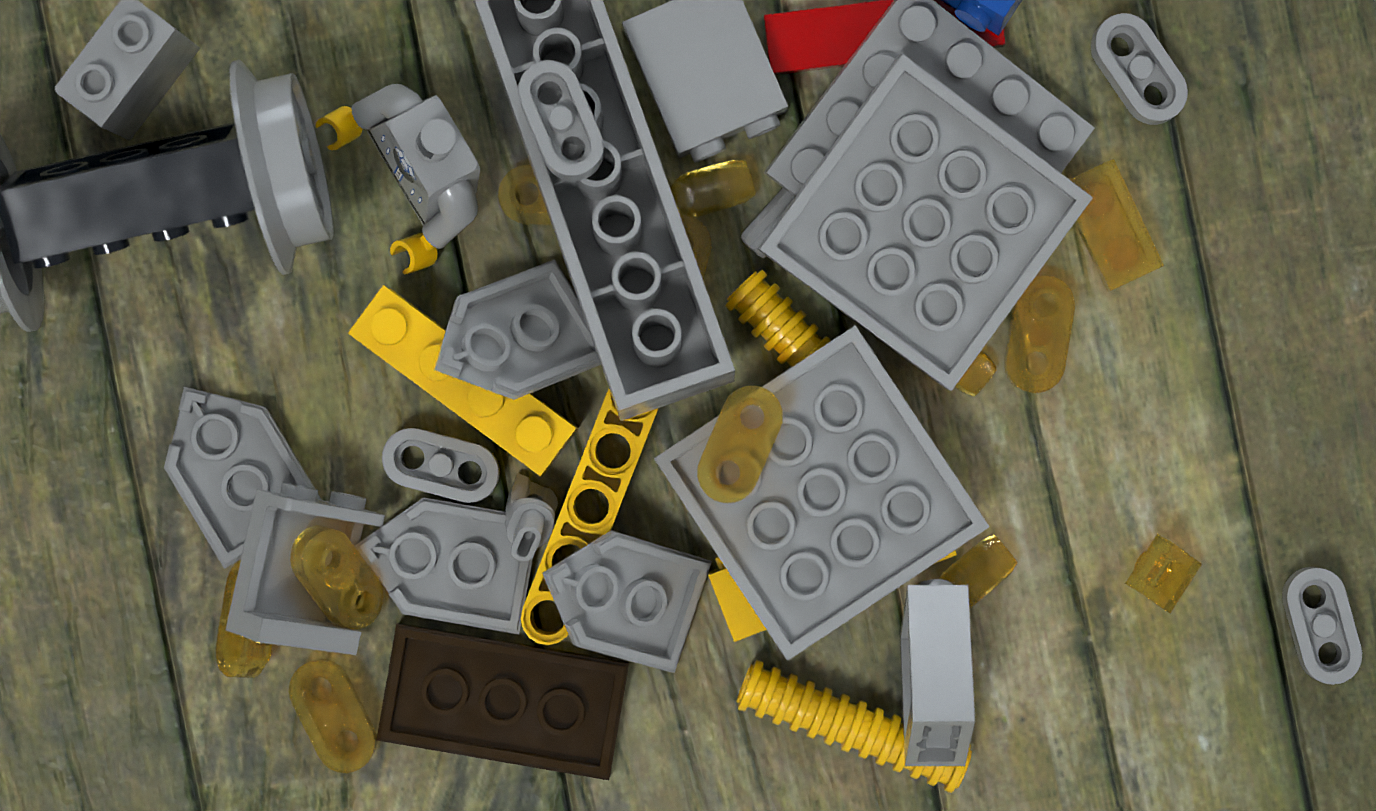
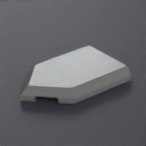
[434,260,601,400]
[164,387,322,569]
[355,497,533,634]
[542,531,712,673]

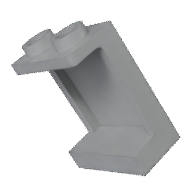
[55,0,200,141]
[622,0,788,163]
[225,482,385,655]

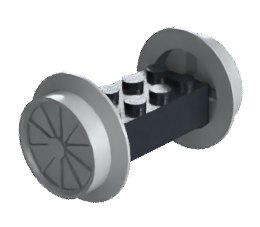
[0,60,334,332]

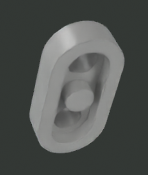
[1091,13,1188,125]
[518,60,604,181]
[382,428,500,503]
[1282,567,1362,685]

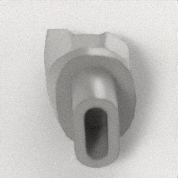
[505,473,558,561]

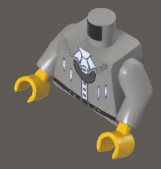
[315,84,480,274]

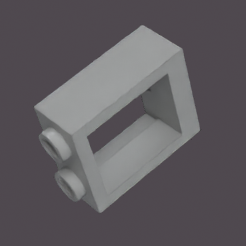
[900,579,975,766]

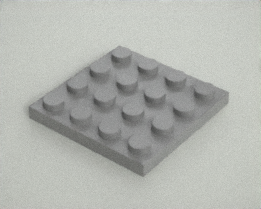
[764,0,1095,197]
[757,54,1093,391]
[654,325,989,661]

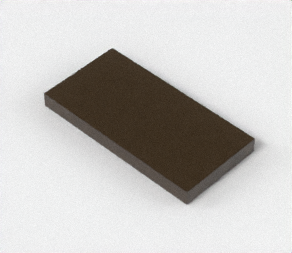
[376,623,630,780]

